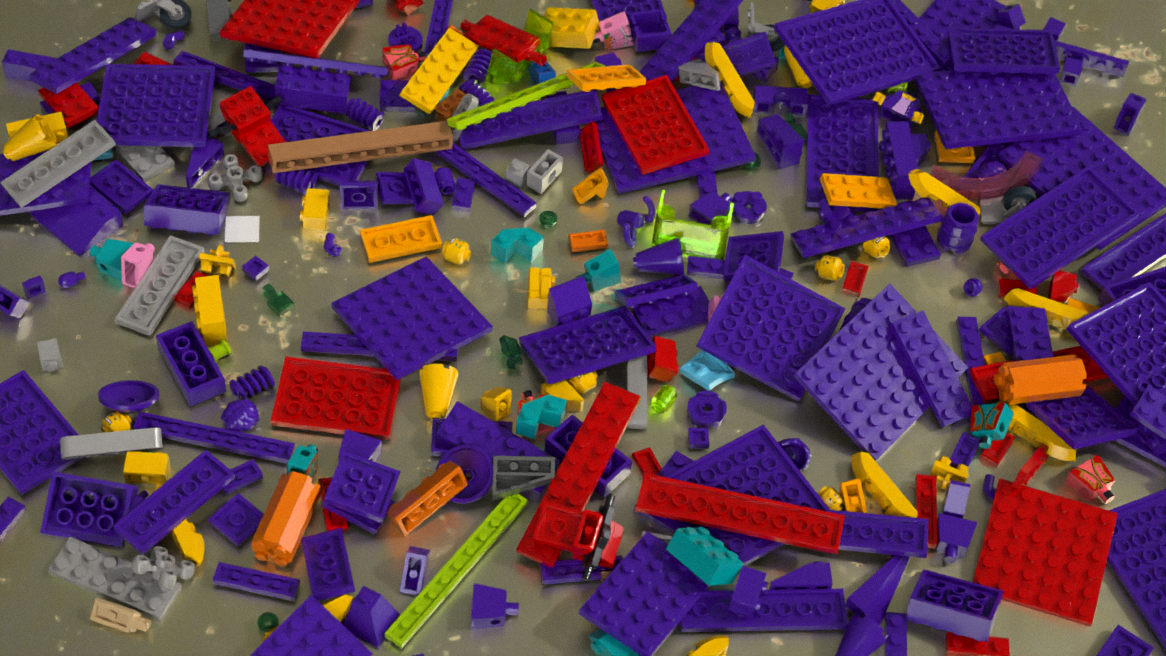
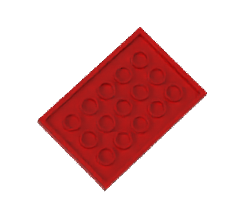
[601,75,710,175]
[270,356,401,440]

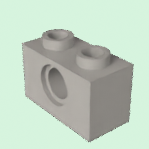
[526,149,563,194]

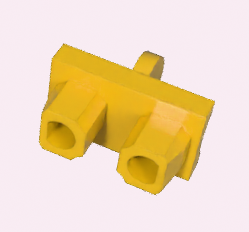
[199,245,236,278]
[930,456,969,490]

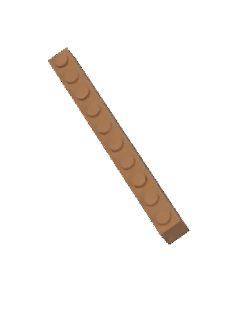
[268,121,453,173]

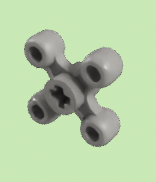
[208,154,263,202]
[132,546,195,589]

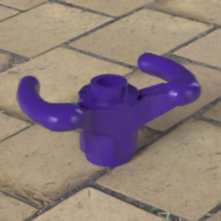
[617,196,656,248]

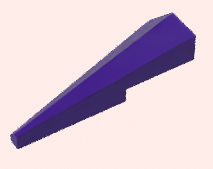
[845,555,910,626]

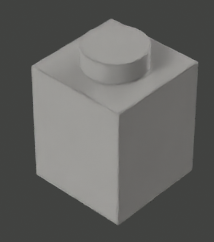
[505,158,531,191]
[37,338,63,372]

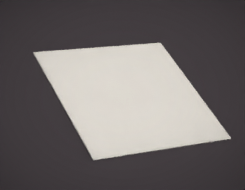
[225,216,259,243]

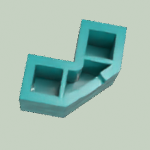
[491,227,544,264]
[516,395,567,439]
[589,628,640,656]

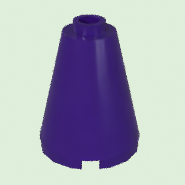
[633,238,685,275]
[835,613,888,656]

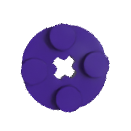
[731,191,767,224]
[687,391,727,427]

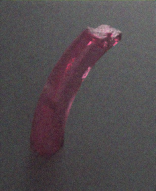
[930,151,1043,200]

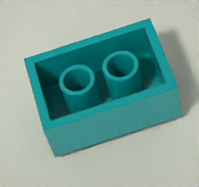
[666,527,744,586]

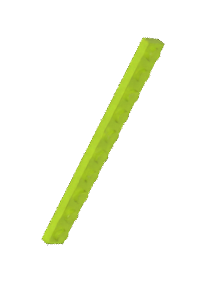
[447,62,605,130]
[385,494,528,649]

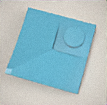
[680,350,735,391]

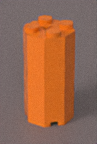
[994,355,1086,405]
[251,471,321,567]

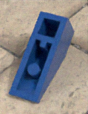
[525,60,556,85]

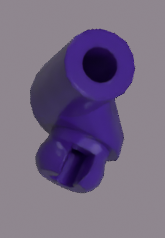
[163,31,185,49]
[323,233,342,257]
[983,474,996,501]

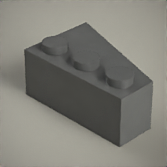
[206,0,233,42]
[492,456,555,501]

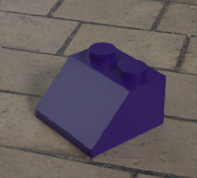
[547,276,592,326]

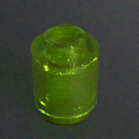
[651,385,678,414]

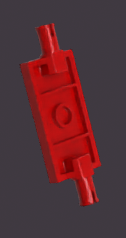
[460,14,547,66]

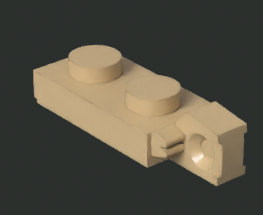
[90,598,151,633]

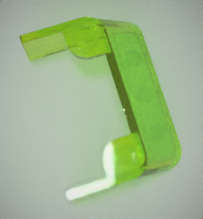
[486,9,554,84]
[651,190,734,260]

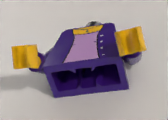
[872,91,924,128]

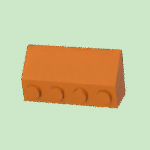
[386,460,468,536]

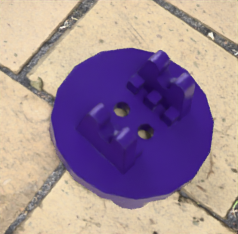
[388,22,423,52]

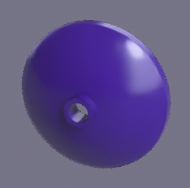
[98,380,159,414]
[435,444,493,504]

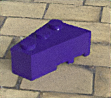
[757,114,804,169]

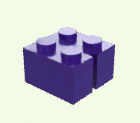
[628,9,672,52]

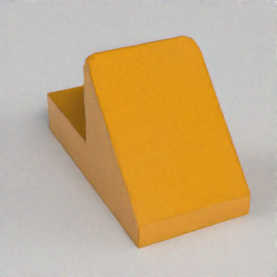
[572,168,609,205]
[839,478,867,513]

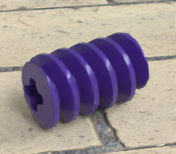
[463,49,496,83]
[458,79,495,107]
[344,98,385,131]
[275,169,318,195]
[229,365,275,400]

